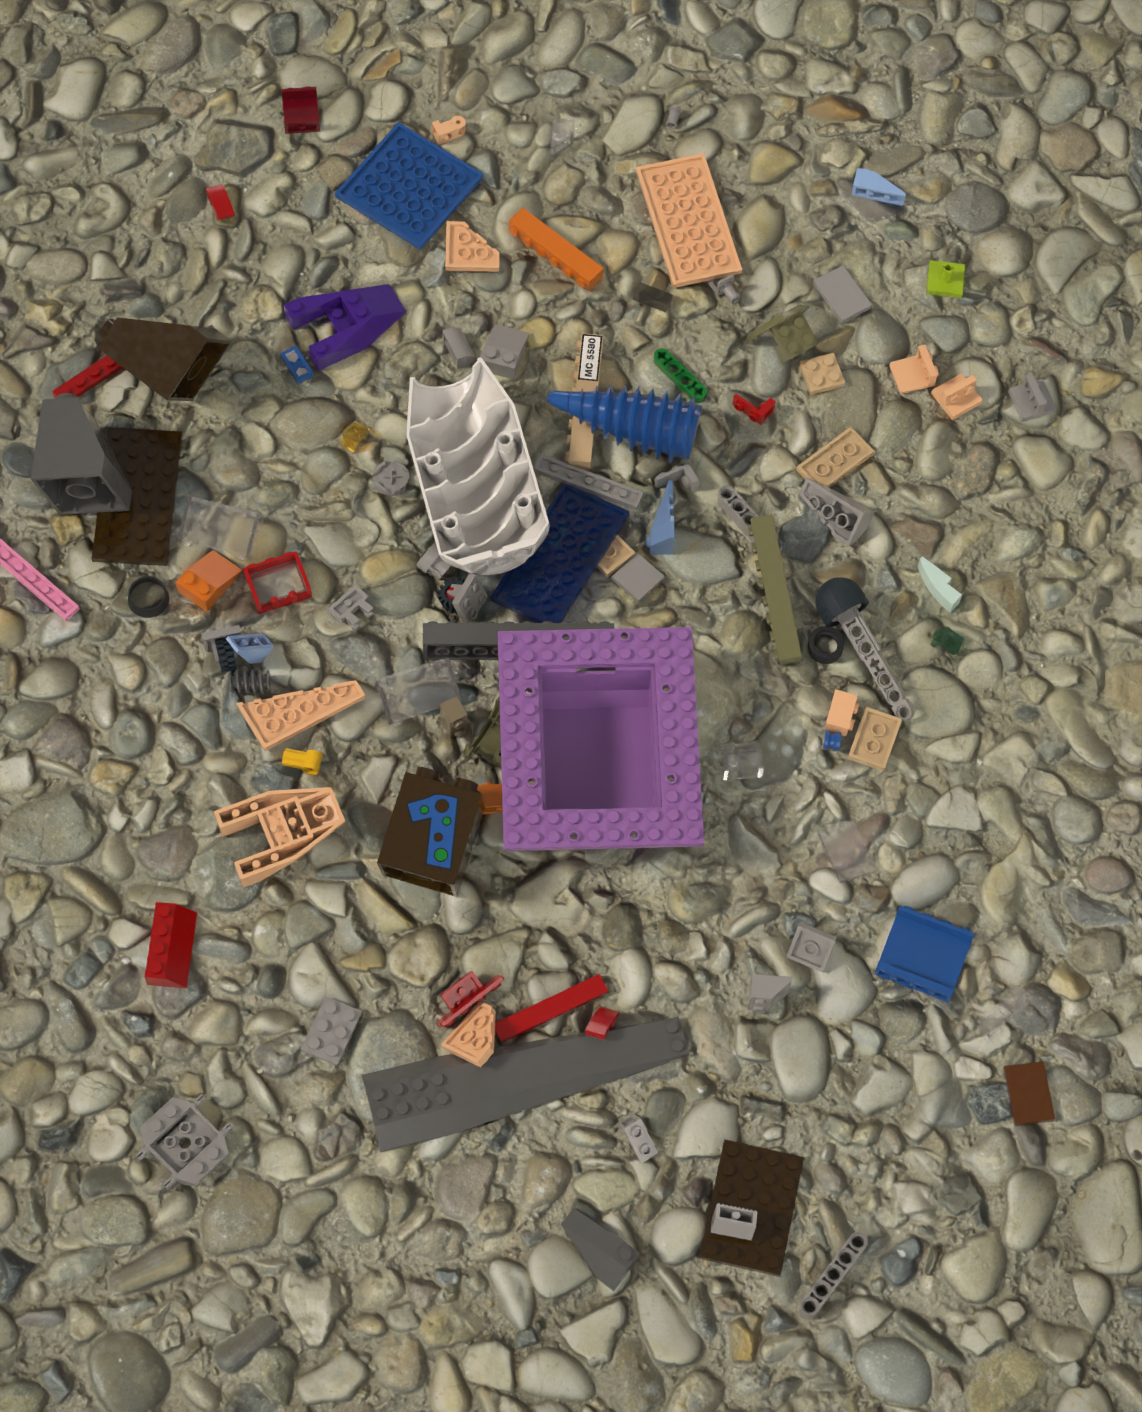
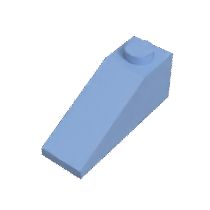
[851,168,906,206]
[226,633,274,664]

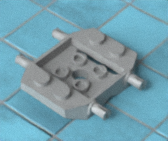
[134,1094,235,1190]

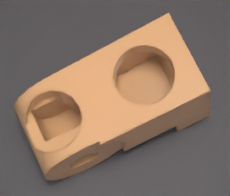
[432,116,466,145]

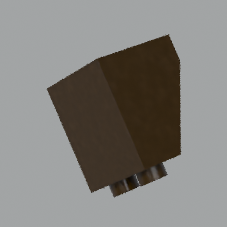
[98,317,232,401]

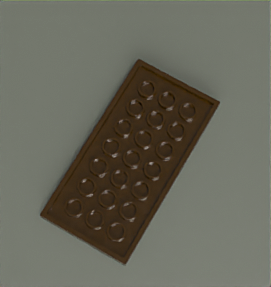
[91,427,183,566]

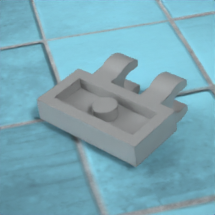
[328,585,374,630]

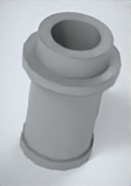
[666,105,682,129]

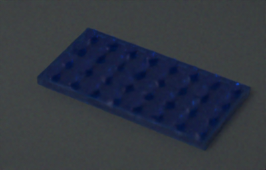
[490,483,630,623]

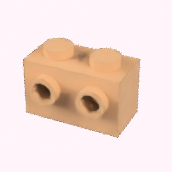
[824,689,859,737]

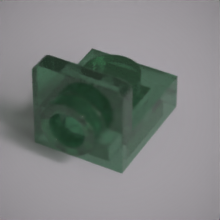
[930,626,964,655]

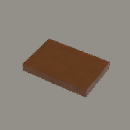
[1003,1061,1055,1126]

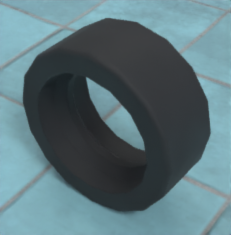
[807,626,845,664]

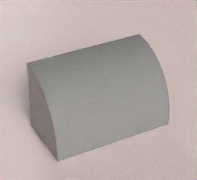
[443,328,477,369]

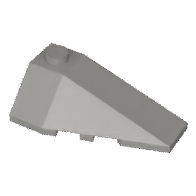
[799,478,875,546]

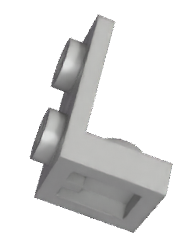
[655,463,699,492]
[616,1114,658,1163]

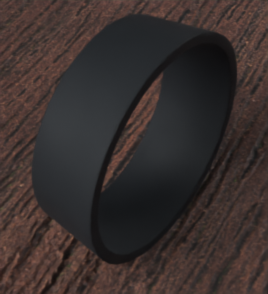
[128,576,169,618]

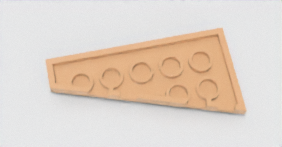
[236,680,366,751]

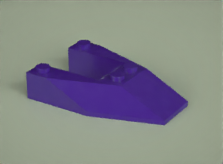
[284,284,406,371]

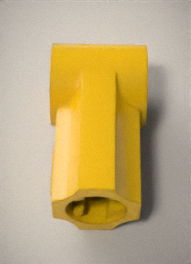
[282,748,323,775]

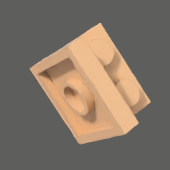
[931,373,983,420]

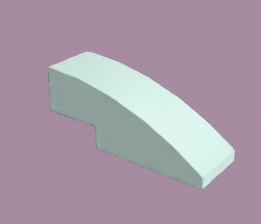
[918,556,962,613]

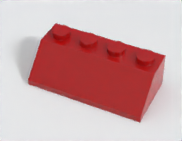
[145,902,198,989]

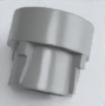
[416,542,452,581]

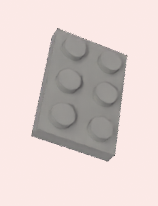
[301,996,362,1067]

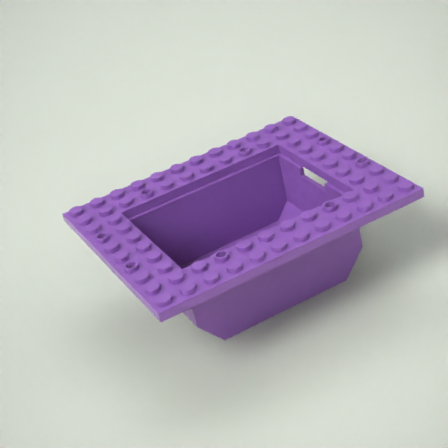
[498,627,704,851]

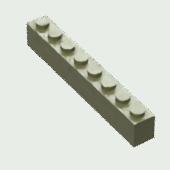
[748,514,802,666]

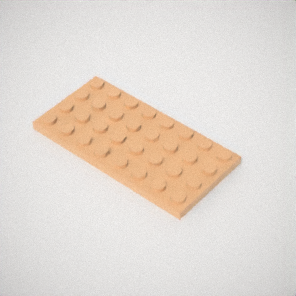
[636,153,742,288]

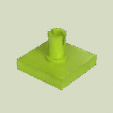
[926,260,965,298]

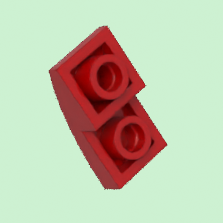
[205,184,235,221]
[585,1007,619,1040]

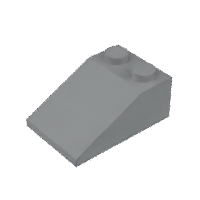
[480,324,529,380]

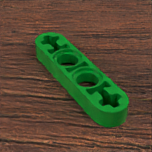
[653,348,707,403]

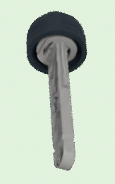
[815,577,915,721]

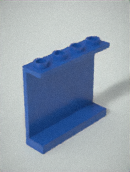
[874,906,974,1003]

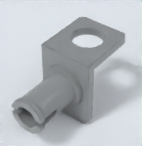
[707,274,741,304]

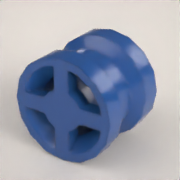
[823,730,841,751]

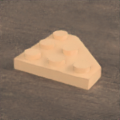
[445,221,499,272]
[441,1002,496,1068]

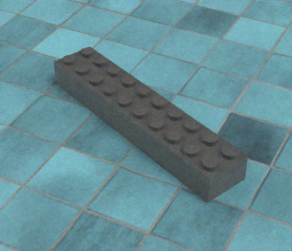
[423,621,615,660]

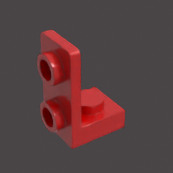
[732,394,776,425]

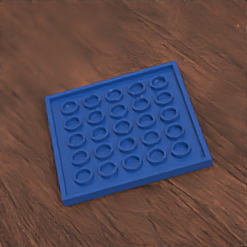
[335,122,484,251]

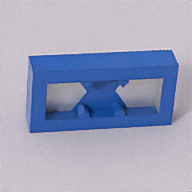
[280,346,314,384]

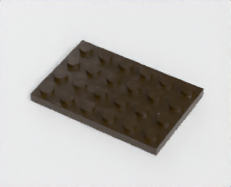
[699,1139,804,1277]

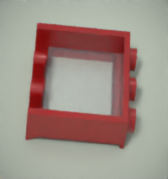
[243,551,312,615]

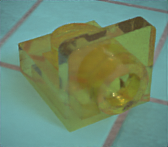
[340,421,371,453]

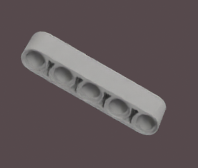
[717,485,783,554]
[799,1232,868,1320]

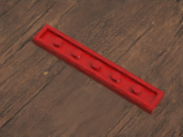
[495,974,608,1044]

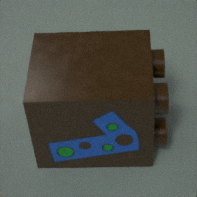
[377,767,485,897]

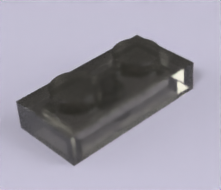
[633,282,673,312]

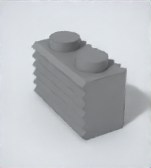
[711,1203,757,1240]

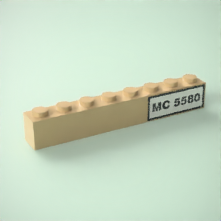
[565,333,603,471]

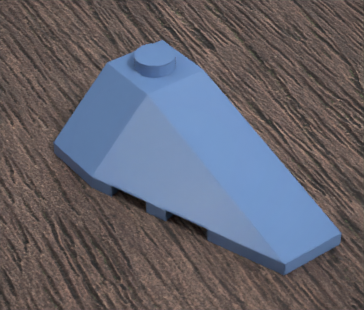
[646,480,674,555]

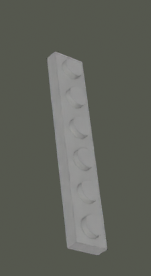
[534,454,644,511]

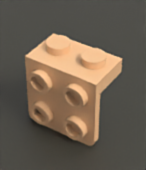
[889,345,939,394]

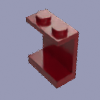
[281,86,320,134]

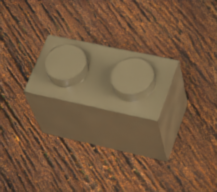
[440,696,468,739]

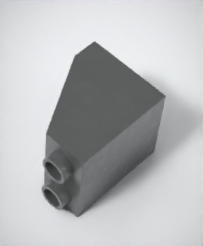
[30,393,132,515]

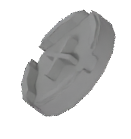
[373,461,410,496]

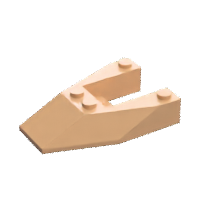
[214,787,345,888]

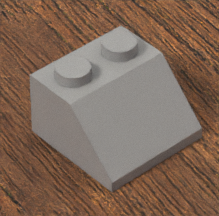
[748,974,792,1013]

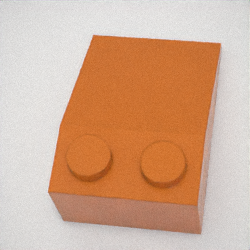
[176,550,243,612]

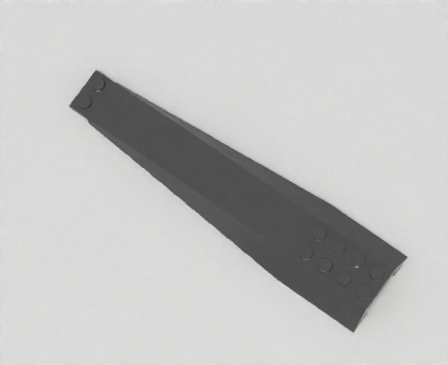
[362,1016,690,1152]

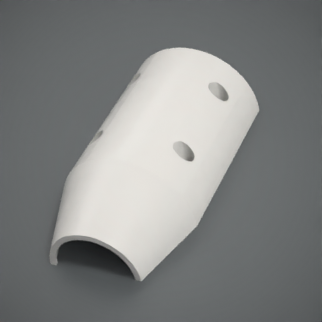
[406,358,550,575]

